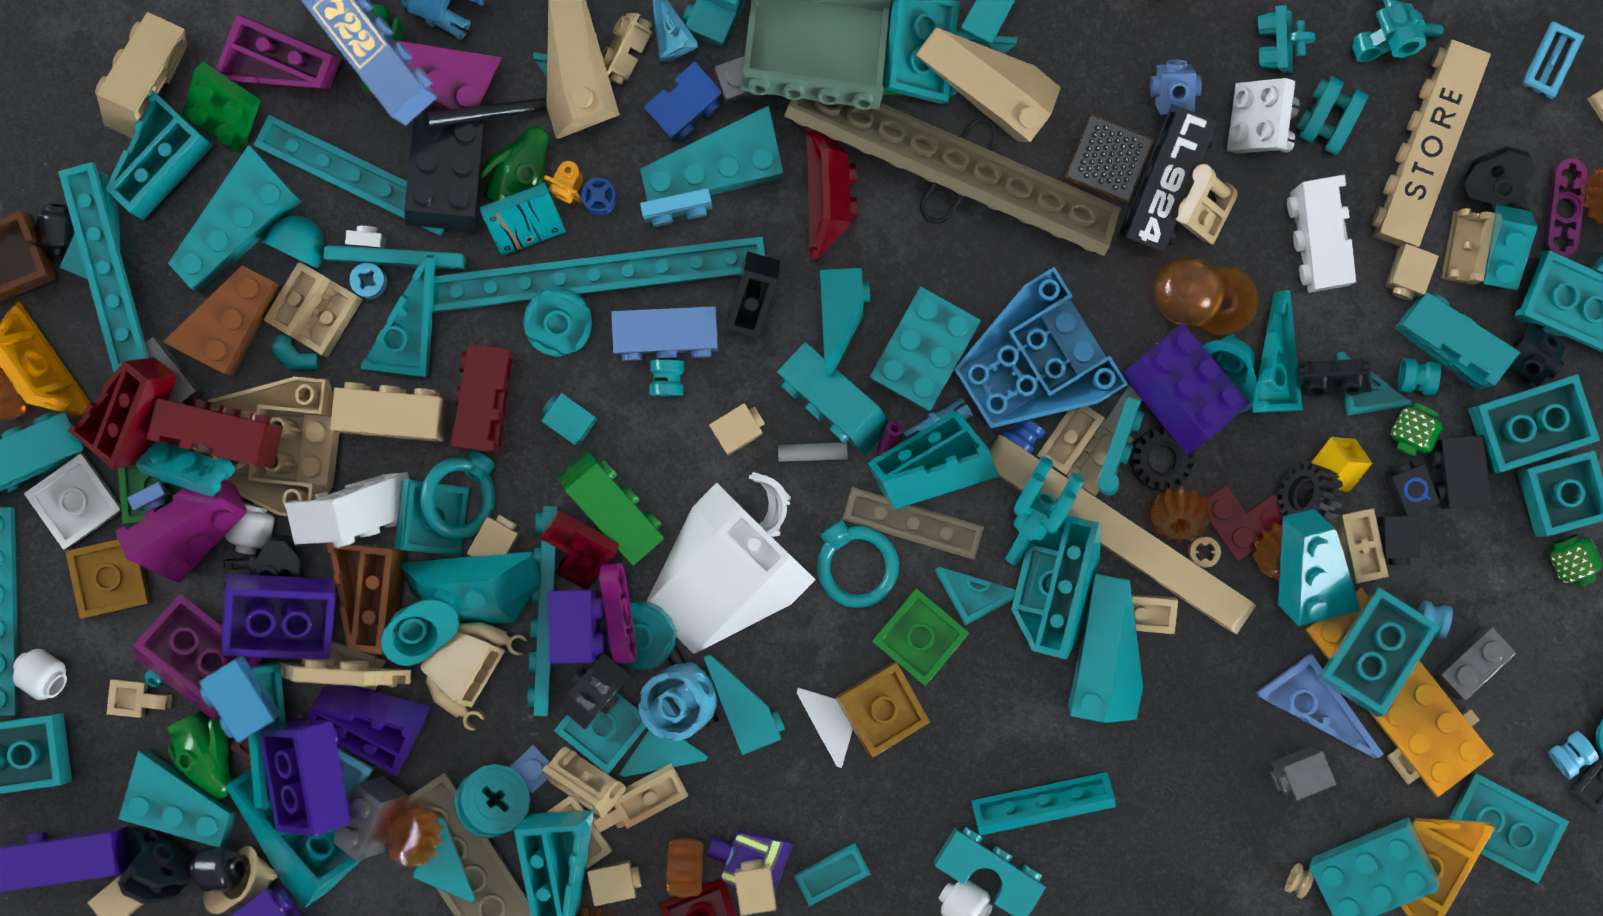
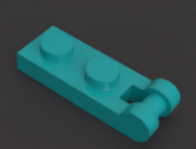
[1098,397,1145,496]
[136,441,235,497]

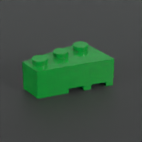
[557,449,664,566]

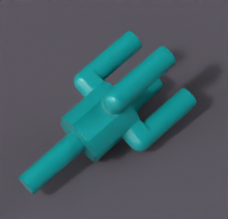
[1006,456,1085,565]

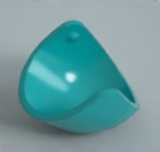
[262,215,326,269]

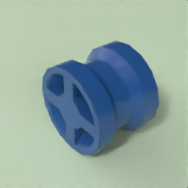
[581,178,617,216]
[1002,420,1045,454]

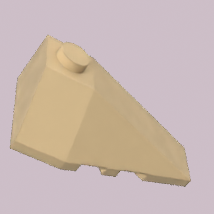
[915,28,1061,142]

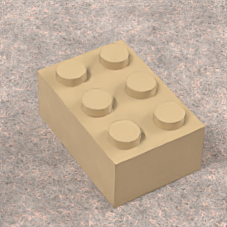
[330,382,449,442]

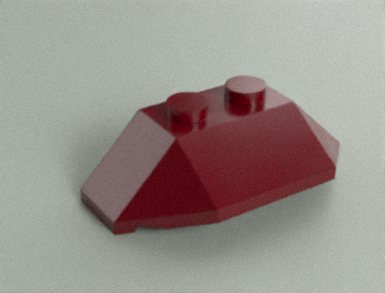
[806,127,857,263]

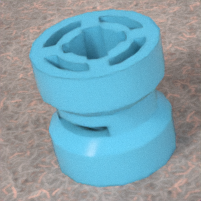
[1548,731,1599,779]

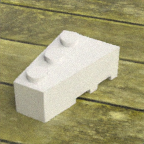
[1287,175,1356,293]

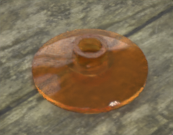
[1189,267,1259,335]

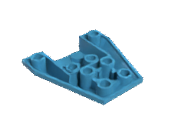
[954,267,1128,428]

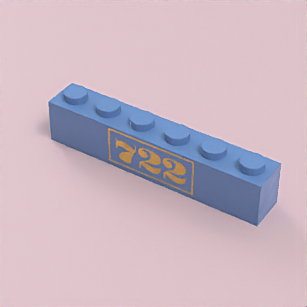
[301,0,437,125]

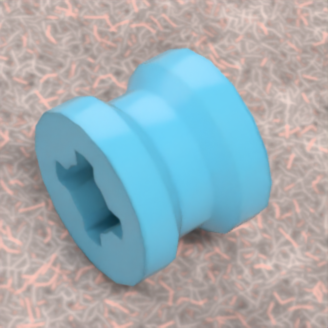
[350,263,388,299]
[1417,600,1453,640]

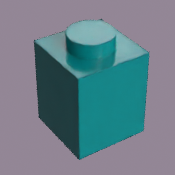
[541,393,598,447]

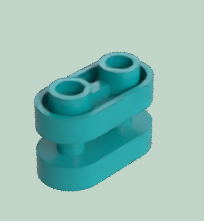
[1297,76,1369,155]

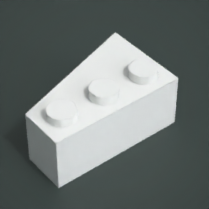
[285,472,410,547]

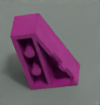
[215,15,342,89]
[115,479,247,583]

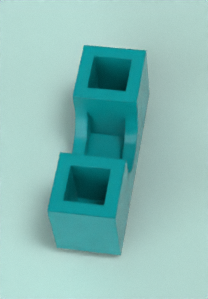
[933,827,1046,916]

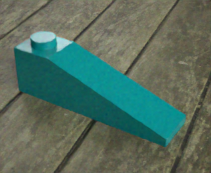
[226,769,363,908]

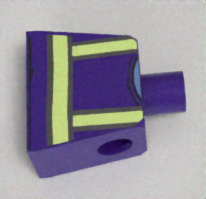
[706,830,793,894]

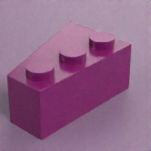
[393,40,502,111]

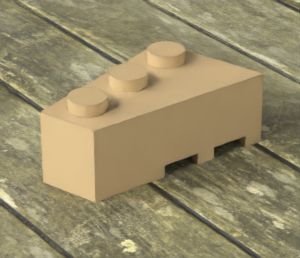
[95,12,188,139]

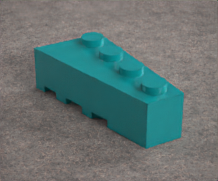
[640,106,784,201]
[168,145,303,293]

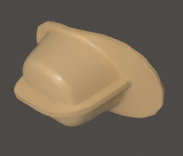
[203,846,277,915]

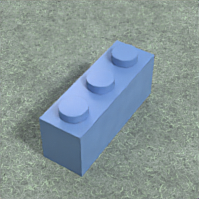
[611,306,719,361]

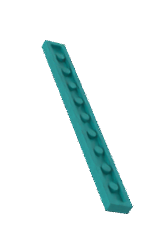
[433,237,765,313]

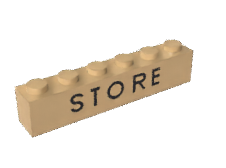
[1372,39,1491,248]

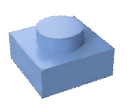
[127,482,173,512]
[510,744,551,794]

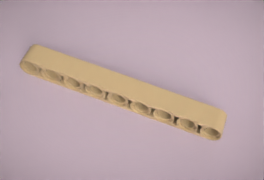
[989,435,1256,635]

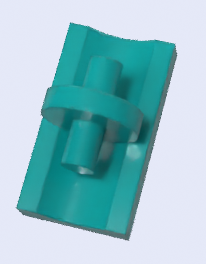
[1258,5,1315,74]

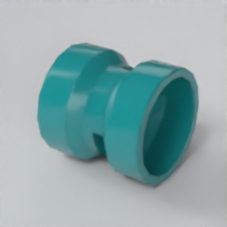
[1397,357,1441,396]
[649,360,684,397]

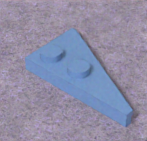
[1256,654,1383,758]

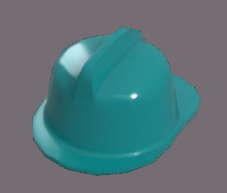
[1203,333,1257,413]
[381,599,459,666]

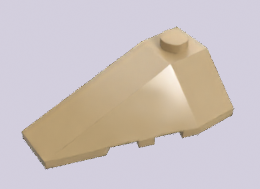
[546,0,620,139]

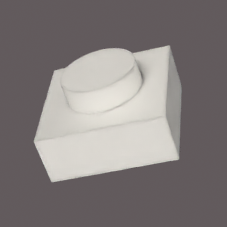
[345,226,387,249]

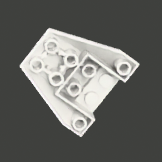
[646,483,816,654]

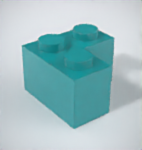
[682,0,746,51]

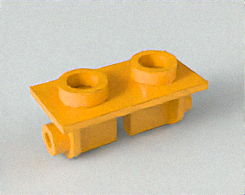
[544,161,583,204]

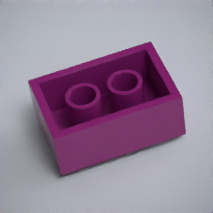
[133,594,262,720]

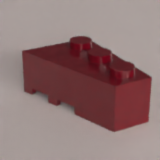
[451,344,513,454]
[67,357,178,469]
[147,398,283,468]

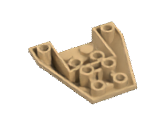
[193,377,340,516]

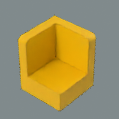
[1311,437,1373,492]

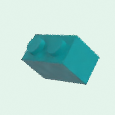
[1483,205,1538,290]

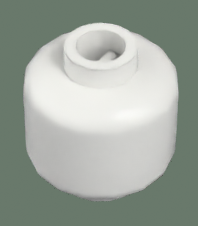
[225,502,275,555]
[13,649,67,700]
[939,879,993,916]

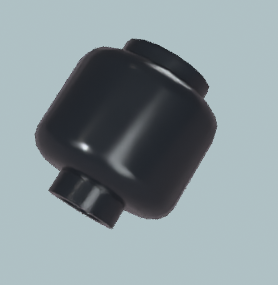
[36,203,75,255]
[190,846,246,892]

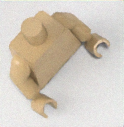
[421,622,528,731]

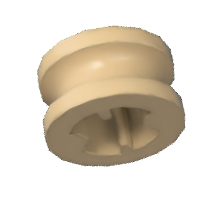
[1187,537,1221,568]
[1285,863,1314,899]

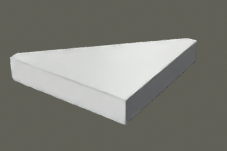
[797,688,853,768]

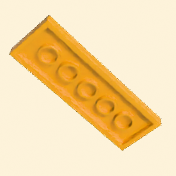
[1305,587,1494,797]

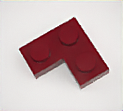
[1197,485,1283,562]
[540,510,620,590]

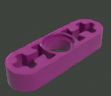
[1543,158,1587,258]
[599,563,637,664]

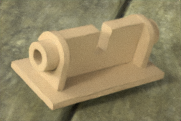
[601,13,652,85]

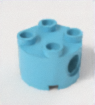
[639,662,720,741]

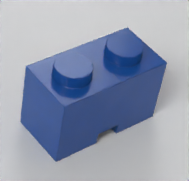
[643,62,723,143]

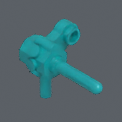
[1352,0,1444,62]

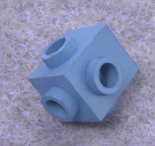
[1150,60,1202,115]

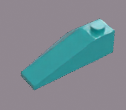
[1068,573,1143,723]

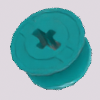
[454,764,530,838]

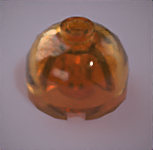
[1153,256,1225,327]

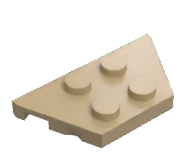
[278,658,411,686]

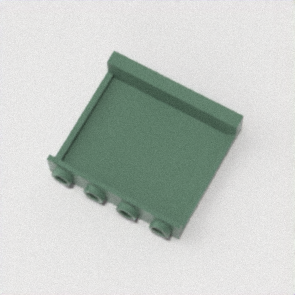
[740,0,891,110]

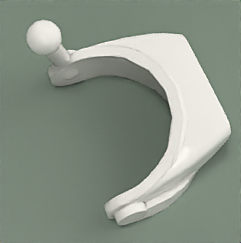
[749,472,791,537]

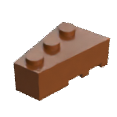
[163,266,281,377]
[326,542,406,654]

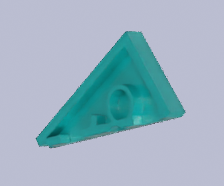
[361,255,436,377]
[1252,290,1303,413]

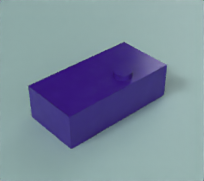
[0,826,131,892]

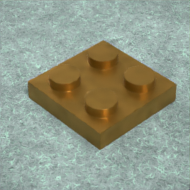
[65,539,151,619]
[835,662,930,758]

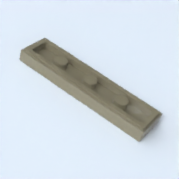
[842,487,984,560]

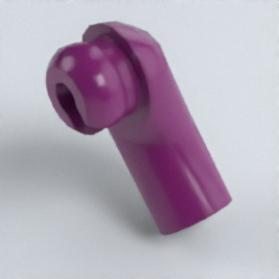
[876,421,903,457]

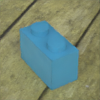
[199,656,281,742]

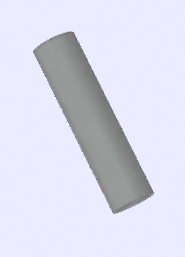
[778,442,848,462]

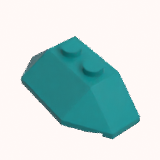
[1011,515,1101,660]
[401,552,542,624]

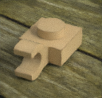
[106,679,173,718]

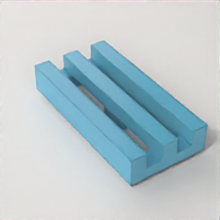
[1521,21,1584,99]

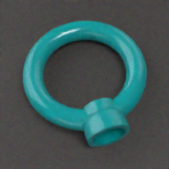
[420,451,496,540]
[817,519,899,608]

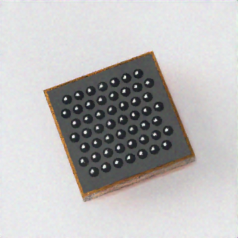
[1064,113,1154,204]

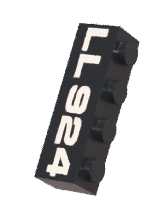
[1119,104,1218,252]

